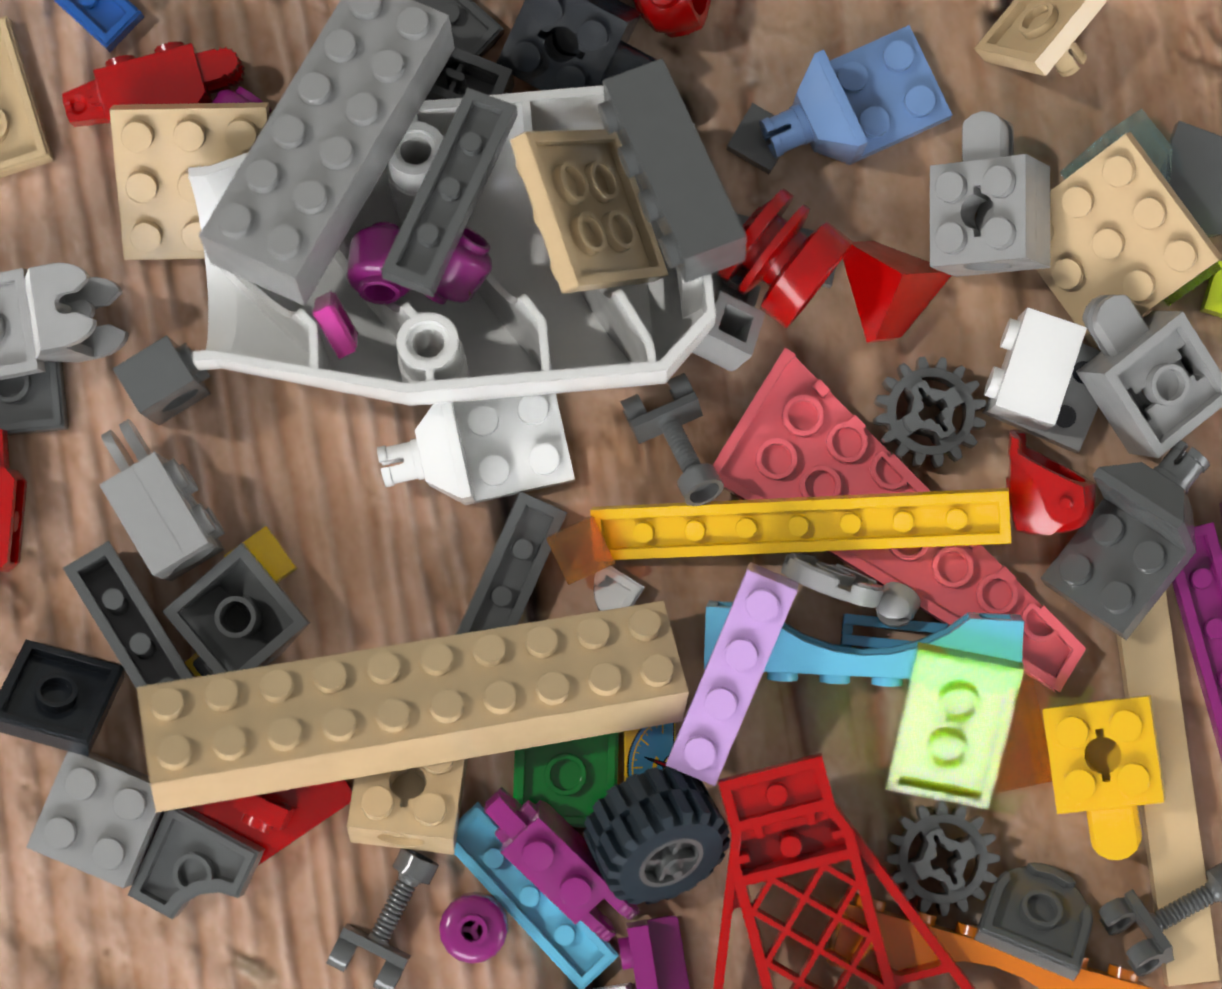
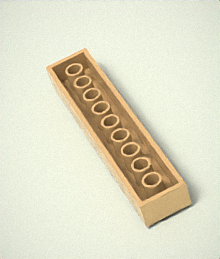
[137,601,689,812]

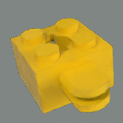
[1042,695,1166,861]

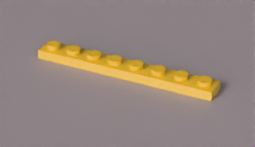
[590,488,1011,561]

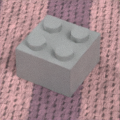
[26,751,165,888]

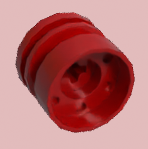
[717,188,854,329]

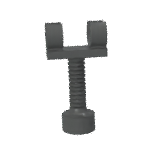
[620,373,724,506]
[326,848,439,989]
[1098,862,1222,977]

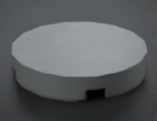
[781,552,884,608]

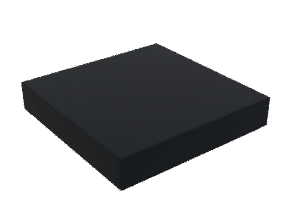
[0,639,125,757]

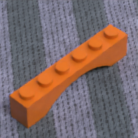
[825,893,1153,989]

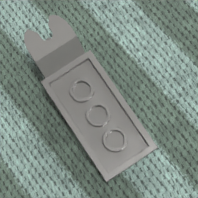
[0,263,129,380]

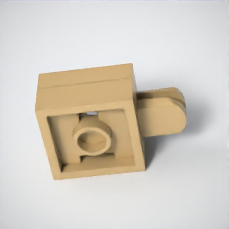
[347,759,468,855]

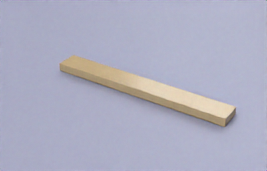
[1116,591,1220,986]

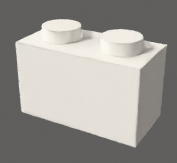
[984,308,1087,431]

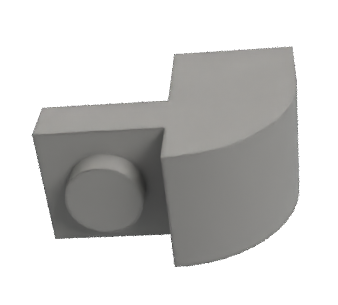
[692,271,765,372]

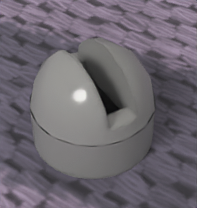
[876,582,921,628]

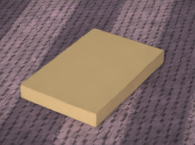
[0,16,54,178]

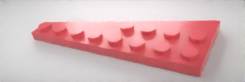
[713,348,1086,693]

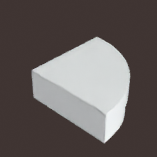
[594,561,645,611]

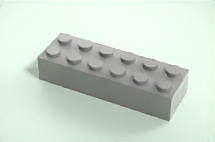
[199,0,455,306]

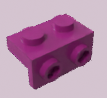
[618,915,690,989]

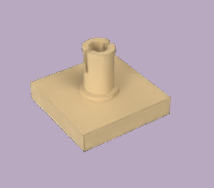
[974,0,1108,77]

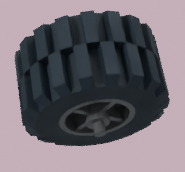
[583,766,730,905]

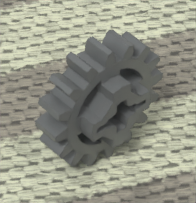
[873,356,986,469]
[884,801,1000,916]

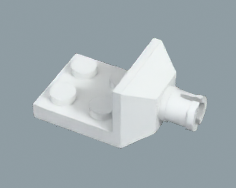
[377,393,575,505]

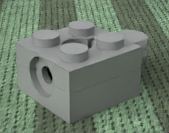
[930,111,1050,277]
[1076,295,1222,458]
[99,419,225,581]

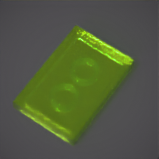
[885,642,1024,810]

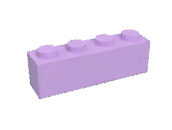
[666,562,798,786]

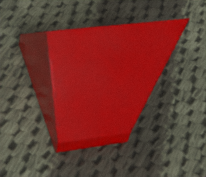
[843,241,952,343]

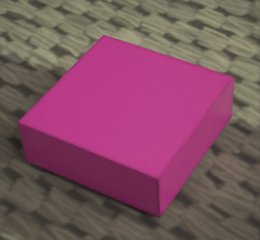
[313,290,358,359]

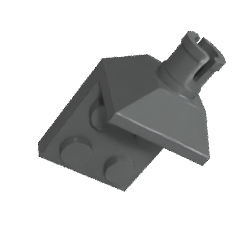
[1041,440,1210,640]

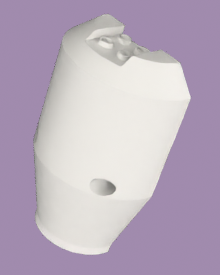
[188,85,716,406]

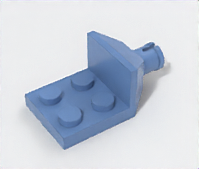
[759,25,953,165]

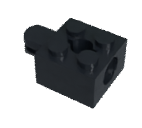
[496,0,656,91]

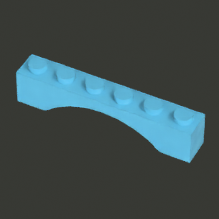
[704,600,1024,692]

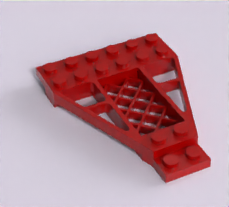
[713,753,976,989]

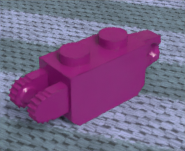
[484,787,640,942]

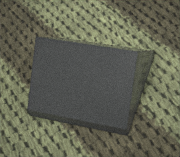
[162,543,310,674]

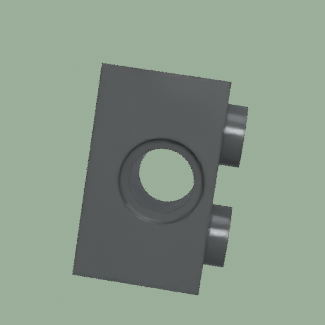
[112,335,211,426]

